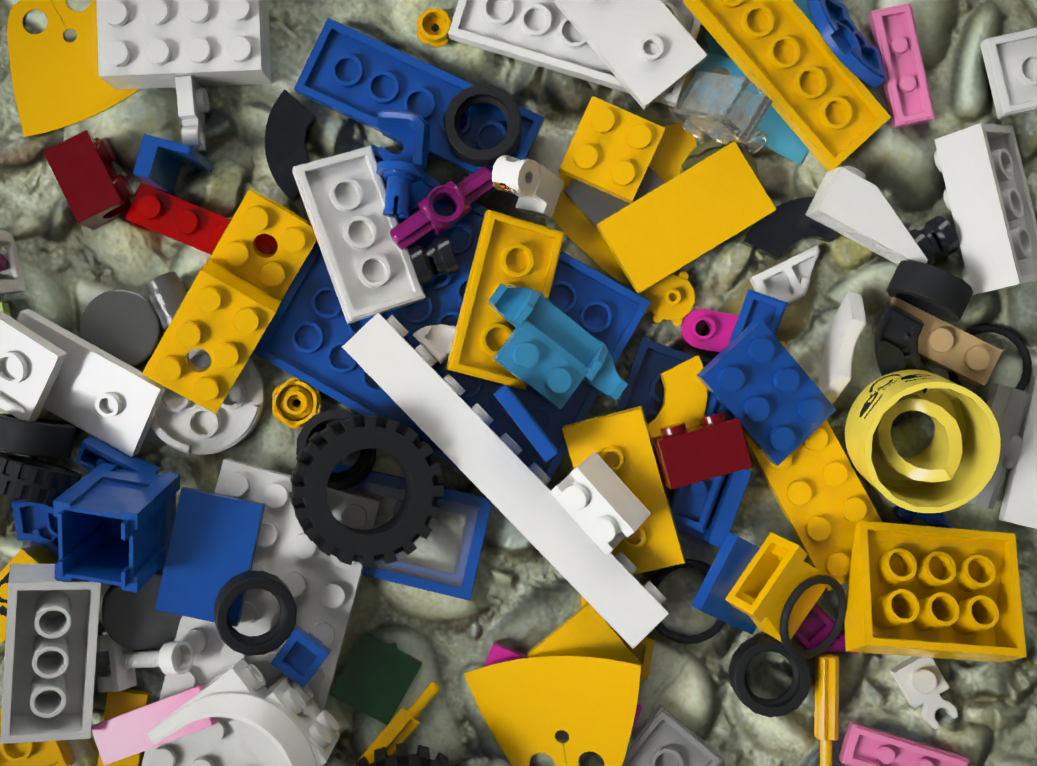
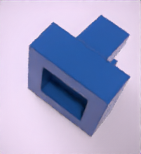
[270,626,332,688]

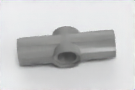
[968,383,1031,510]

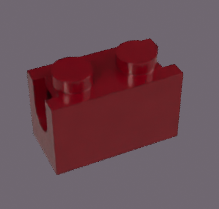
[43,130,134,230]
[652,411,752,489]

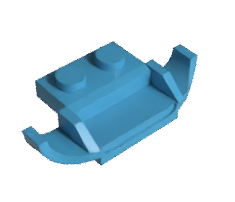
[488,283,628,409]

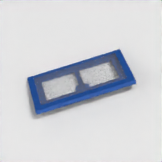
[332,463,492,601]

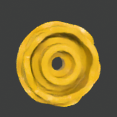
[272,378,321,428]

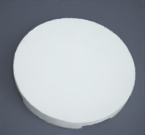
[150,349,265,455]

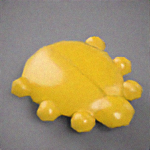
[634,272,695,326]

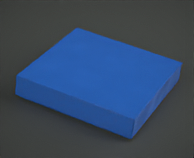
[493,385,558,462]
[691,532,760,635]

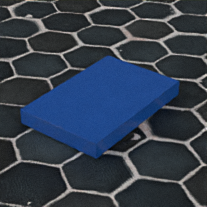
[155,487,266,627]

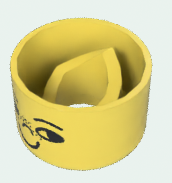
[845,369,1001,513]

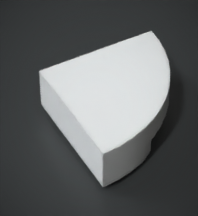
[413,324,456,365]

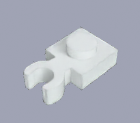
[175,75,210,152]
[889,656,958,729]

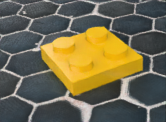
[559,96,666,204]

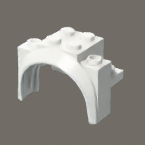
[148,658,340,766]

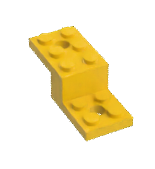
[142,187,317,414]

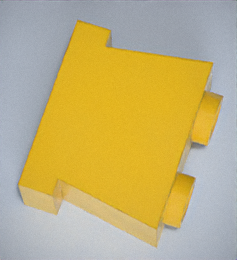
[725,532,828,642]

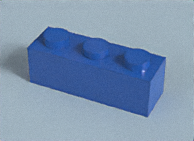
[74,435,161,474]

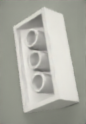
[934,123,1037,295]

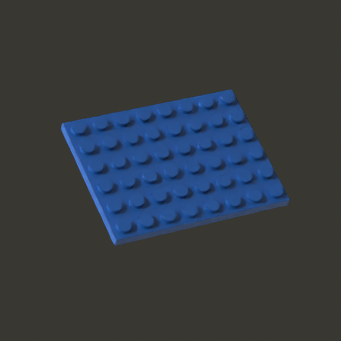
[253,144,651,486]

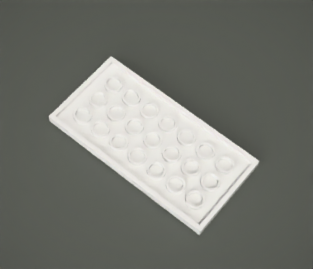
[141,458,382,766]

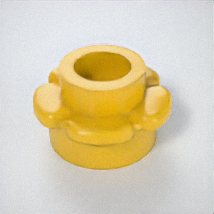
[416,8,452,48]

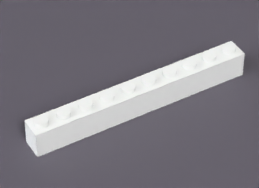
[342,313,669,648]

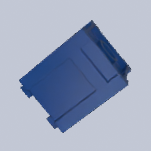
[53,462,180,593]

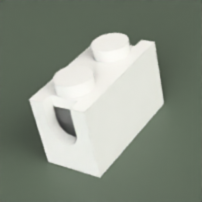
[550,451,651,555]

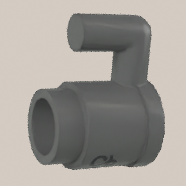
[146,272,189,331]

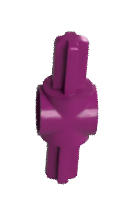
[389,166,495,250]

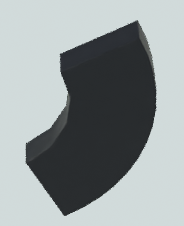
[265,89,317,203]
[741,197,837,260]
[874,301,934,393]

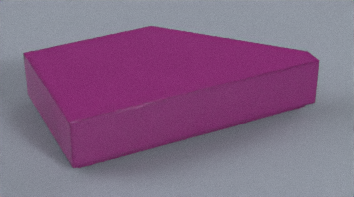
[793,603,859,654]

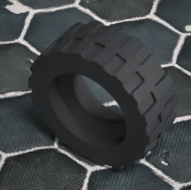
[0,452,82,506]

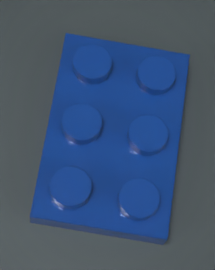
[696,319,836,466]

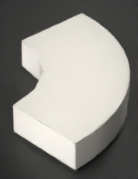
[818,291,867,404]

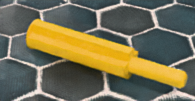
[814,653,840,766]
[354,681,440,766]

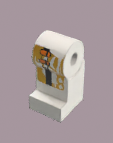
[492,155,564,219]

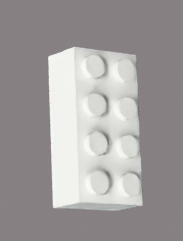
[96,0,272,90]
[0,564,101,744]

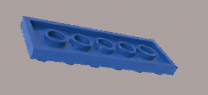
[294,18,544,174]

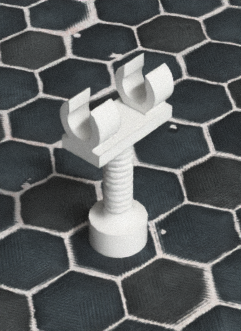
[96,632,194,692]

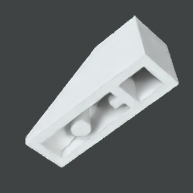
[805,166,928,265]

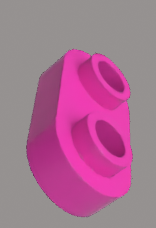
[680,309,738,354]

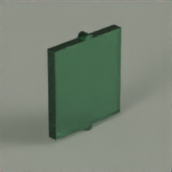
[329,631,422,725]

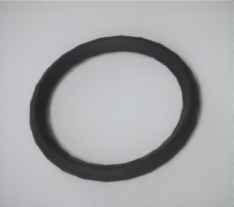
[947,324,1032,403]
[651,559,726,644]
[779,575,847,658]

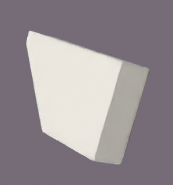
[749,245,820,304]

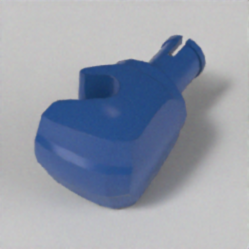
[376,110,430,219]

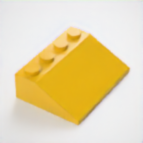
[844,520,1027,663]

